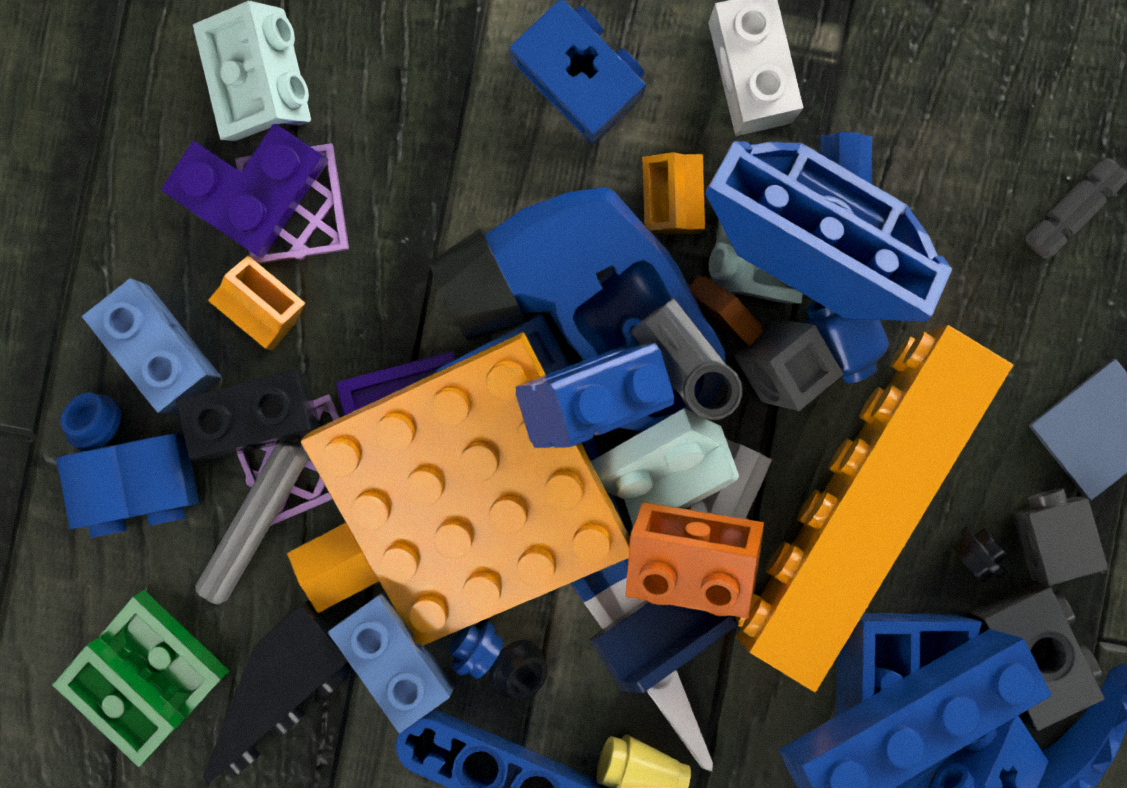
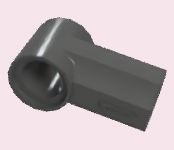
[630,298,742,420]

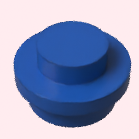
[60,392,121,451]
[449,619,504,679]

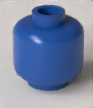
[802,301,889,384]

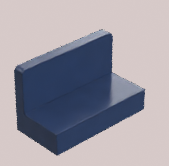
[589,600,739,694]

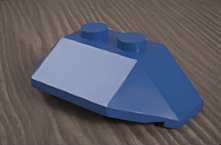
[705,141,952,322]

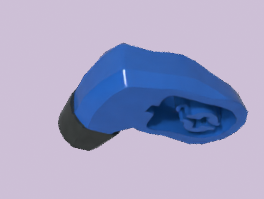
[429,187,725,432]

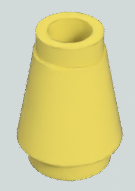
[597,734,691,788]

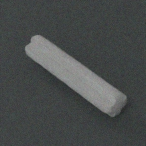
[195,441,309,605]

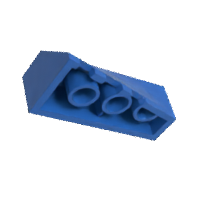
[778,629,1052,788]

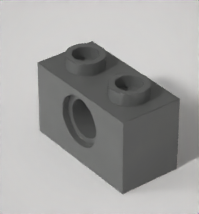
[969,582,1104,731]

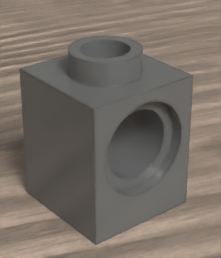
[733,319,844,411]
[1012,489,1109,586]

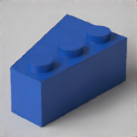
[836,613,982,788]

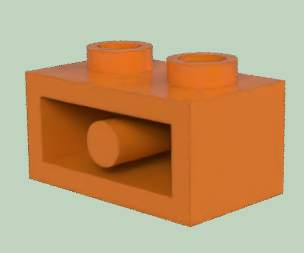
[625,502,764,619]

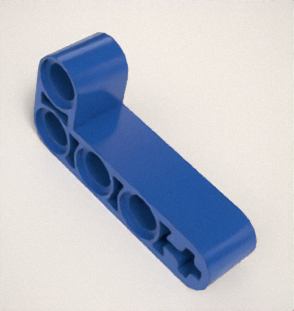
[396,709,608,788]

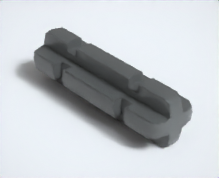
[1025,158,1127,259]

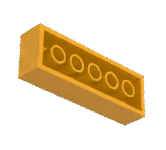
[736,325,1013,693]

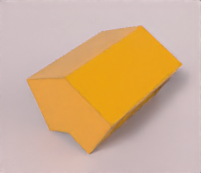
[642,152,705,235]
[208,255,305,351]
[287,523,379,613]

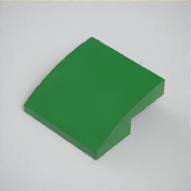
[52,590,230,767]

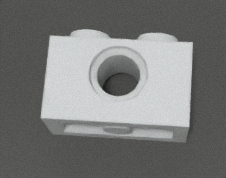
[708,0,803,136]

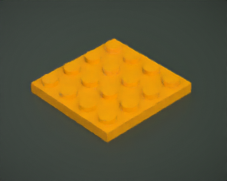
[300,332,630,646]

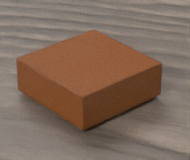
[689,275,764,347]

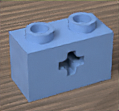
[81,278,222,414]
[328,590,455,734]

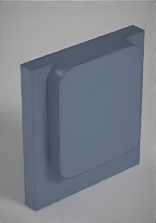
[1028,359,1127,501]

